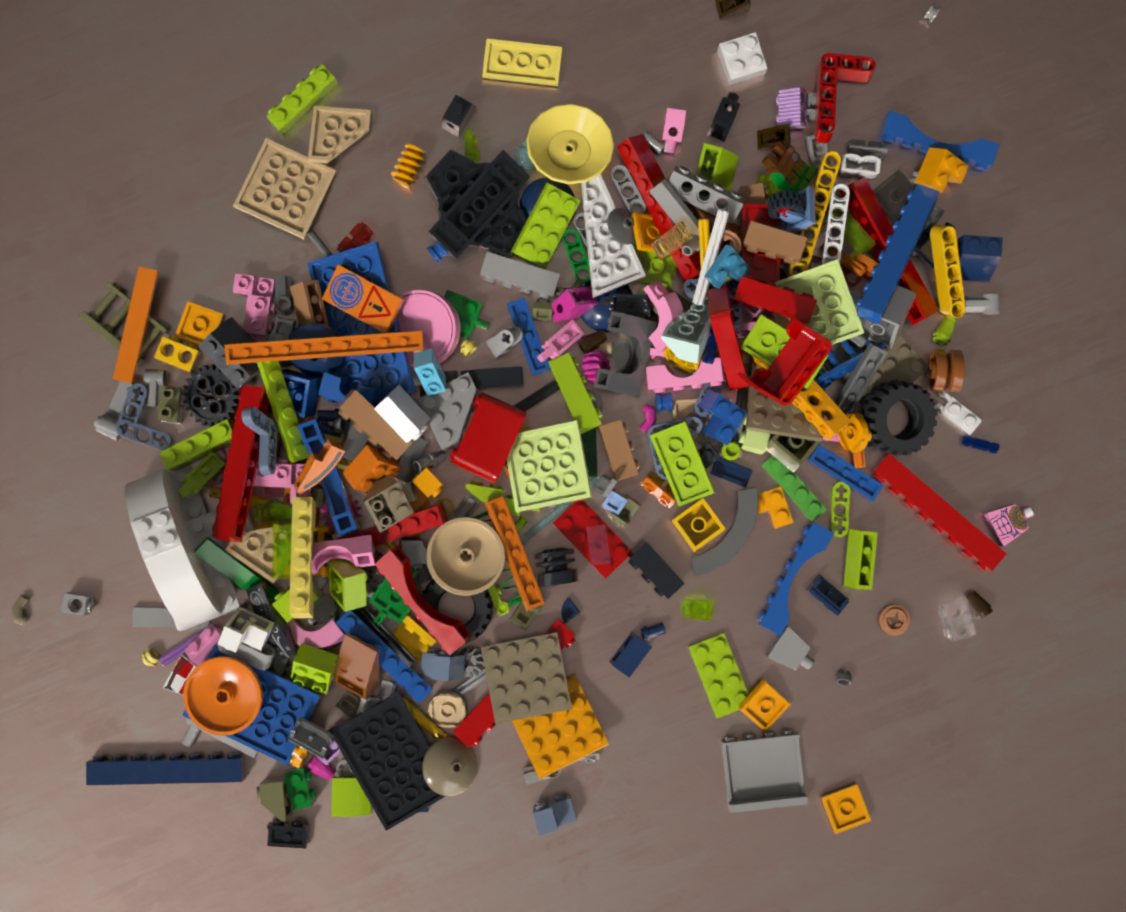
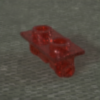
[336,221,374,253]

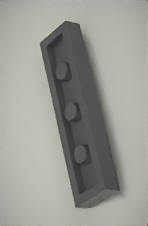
[834,343,888,415]

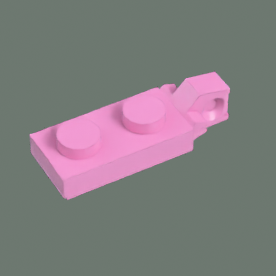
[537,319,585,363]

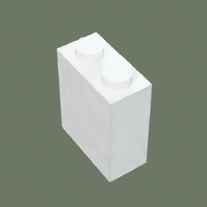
[374,385,430,443]

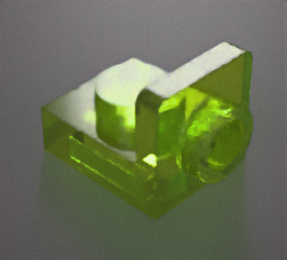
[755,175,781,198]
[682,599,713,620]

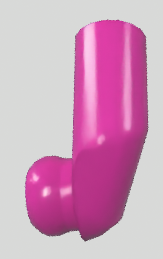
[639,404,657,433]

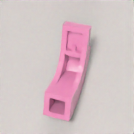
[643,281,684,353]
[281,616,346,651]

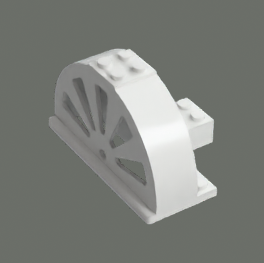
[125,466,255,631]

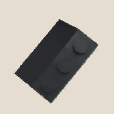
[198,317,260,389]

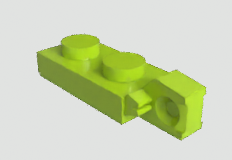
[178,451,226,499]
[488,584,510,616]

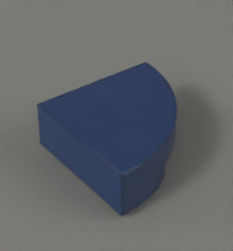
[561,597,580,624]

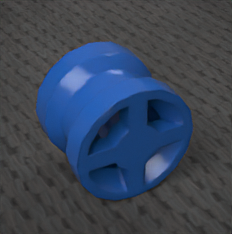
[426,241,449,263]
[656,392,673,412]

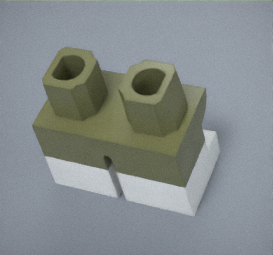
[157,385,185,424]

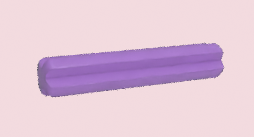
[159,628,206,666]

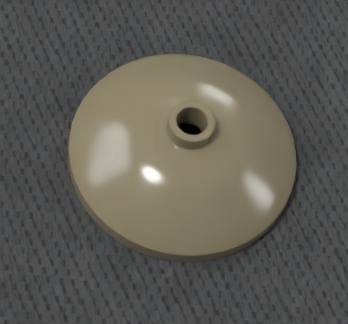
[422,737,477,796]

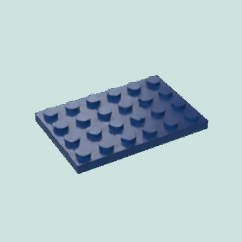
[182,645,321,765]

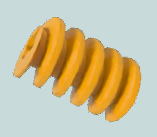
[391,144,427,188]

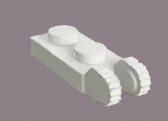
[931,391,982,436]

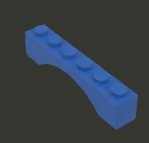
[879,111,999,171]
[297,419,360,536]
[758,522,834,636]
[336,610,433,703]

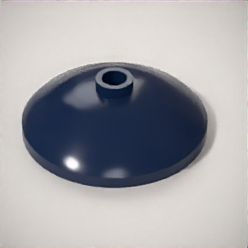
[520,177,576,227]
[580,280,633,333]
[288,323,344,376]

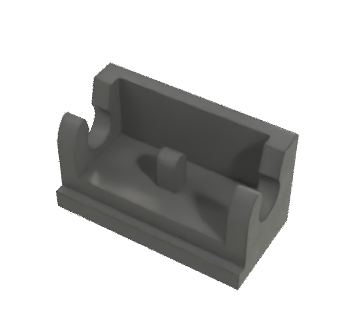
[288,717,335,759]

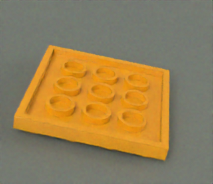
[512,675,610,780]

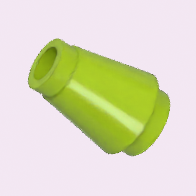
[933,316,956,346]

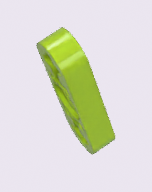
[830,482,850,537]

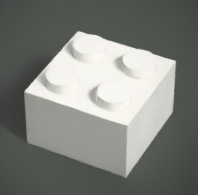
[717,32,768,86]

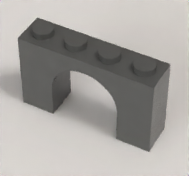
[594,311,657,397]
[341,420,428,483]

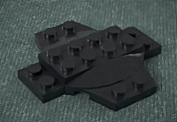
[424,149,530,260]

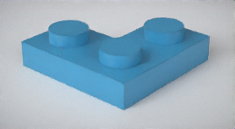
[704,245,751,289]

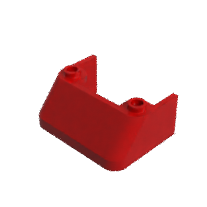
[737,310,832,406]

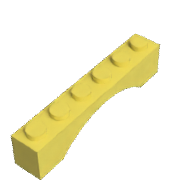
[289,497,316,618]

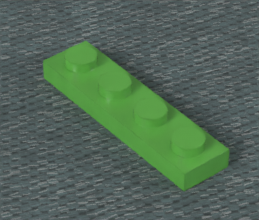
[762,455,827,522]

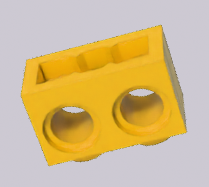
[154,335,202,372]

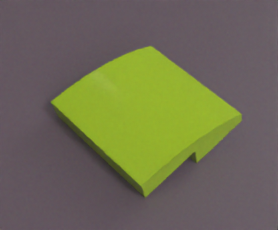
[331,775,372,817]

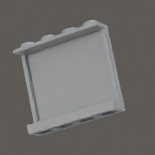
[721,729,808,813]

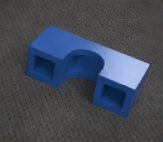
[318,372,383,407]

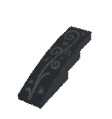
[246,582,298,661]

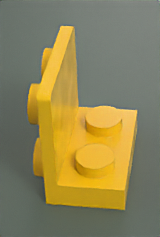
[392,614,437,667]

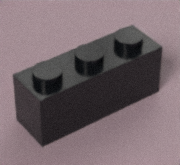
[627,539,685,599]

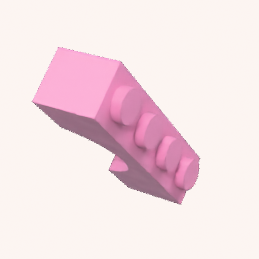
[646,357,727,393]
[312,535,375,574]

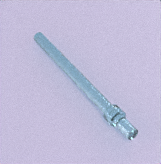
[519,477,600,546]

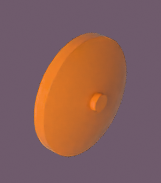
[183,656,263,736]

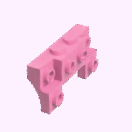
[233,273,276,342]
[251,458,311,503]

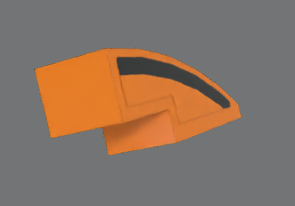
[294,439,345,494]

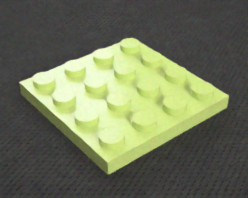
[773,259,864,345]
[507,420,592,512]

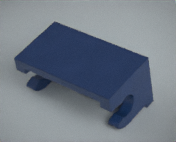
[806,574,849,616]
[609,631,652,678]

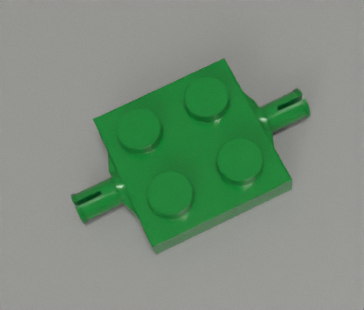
[444,290,490,339]
[369,567,423,626]

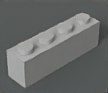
[480,252,560,300]

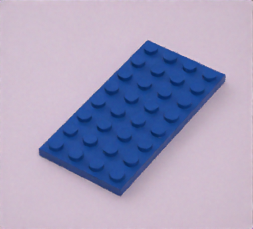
[307,241,416,401]

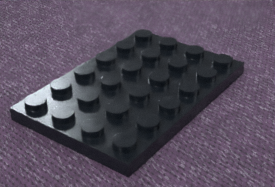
[330,691,446,831]

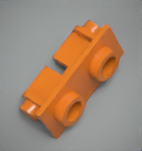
[641,471,676,508]

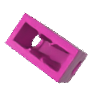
[552,287,599,323]

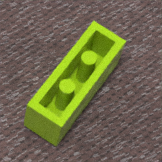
[843,529,878,590]

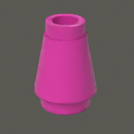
[306,755,336,781]

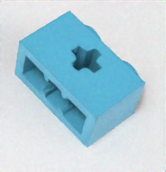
[414,348,446,396]

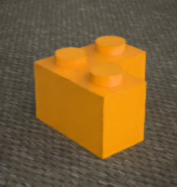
[914,148,969,193]
[403,467,445,511]

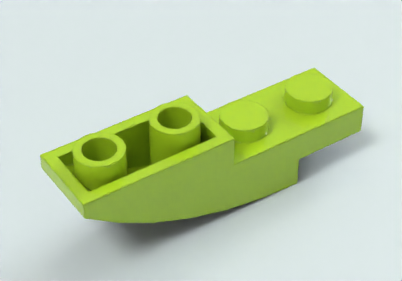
[466,481,540,516]

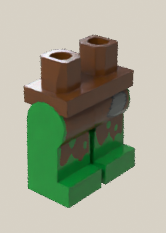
[762,141,817,193]

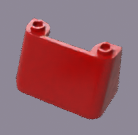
[449,392,527,483]

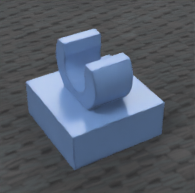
[602,489,629,516]

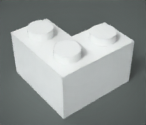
[218,606,274,653]

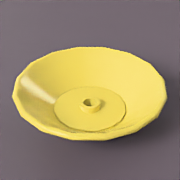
[526,104,614,184]

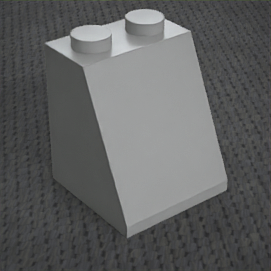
[860,285,916,349]

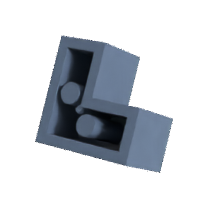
[421,648,465,681]
[533,794,577,836]

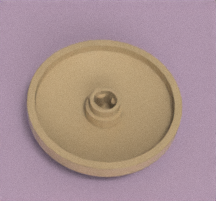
[426,517,505,596]

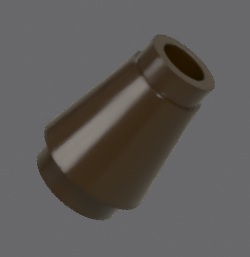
[578,330,607,354]
[966,590,993,620]

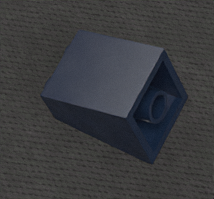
[957,235,1003,283]

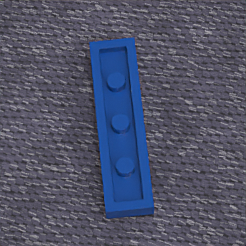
[507,297,551,376]
[808,444,884,501]

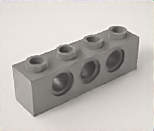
[667,165,744,224]

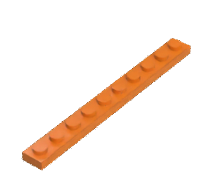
[224,331,424,365]

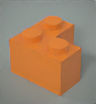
[343,445,402,492]

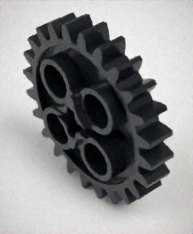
[182,364,242,427]

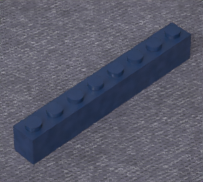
[86,753,245,785]

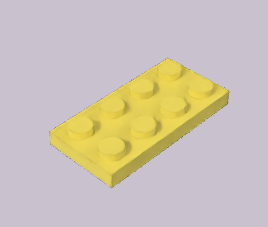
[482,38,562,86]

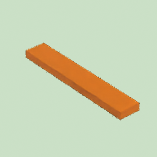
[113,266,159,384]
[484,495,545,611]

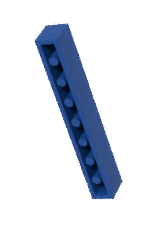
[856,183,939,324]

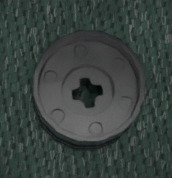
[534,547,578,587]

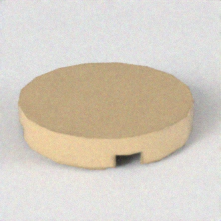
[428,691,467,728]

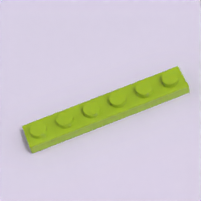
[257,361,309,463]

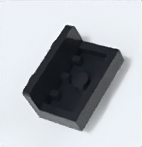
[267,819,309,849]

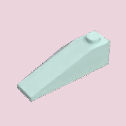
[661,298,712,363]

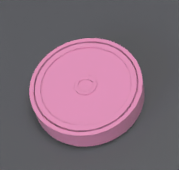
[397,290,461,367]

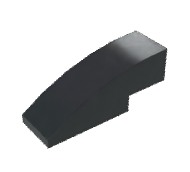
[460,366,524,390]

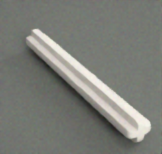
[693,210,729,305]

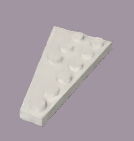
[581,174,646,298]

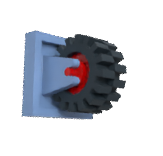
[768,187,816,234]

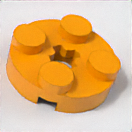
[838,413,872,452]
[290,745,309,769]

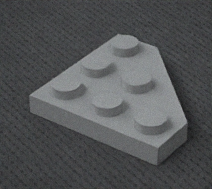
[418,372,478,451]

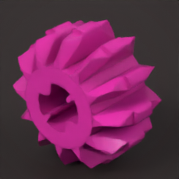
[582,350,611,383]

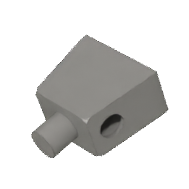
[765,626,815,670]

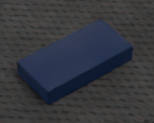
[710,457,753,488]

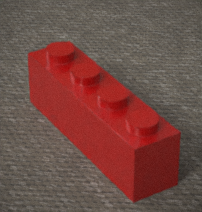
[734,275,817,324]

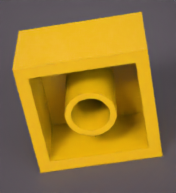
[671,498,726,552]

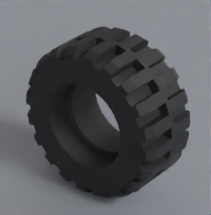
[860,380,938,456]
[422,579,493,644]

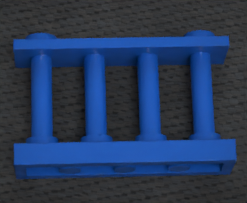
[815,317,884,388]

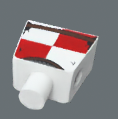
[163,653,197,695]

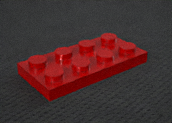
[741,204,781,282]
[553,499,631,579]

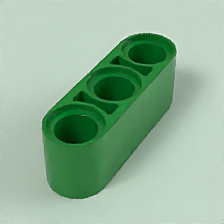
[562,228,591,284]

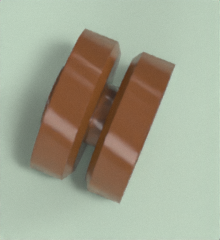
[928,349,965,392]

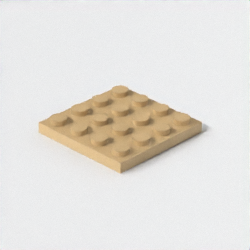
[233,138,336,239]

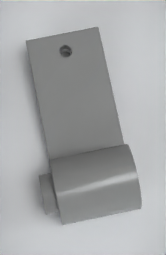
[94,381,142,441]

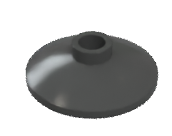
[607,208,636,245]

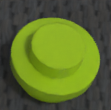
[721,441,741,460]

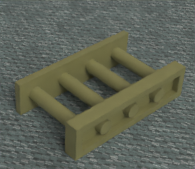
[78,281,170,367]

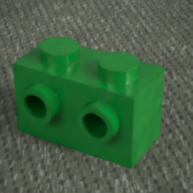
[284,765,316,811]

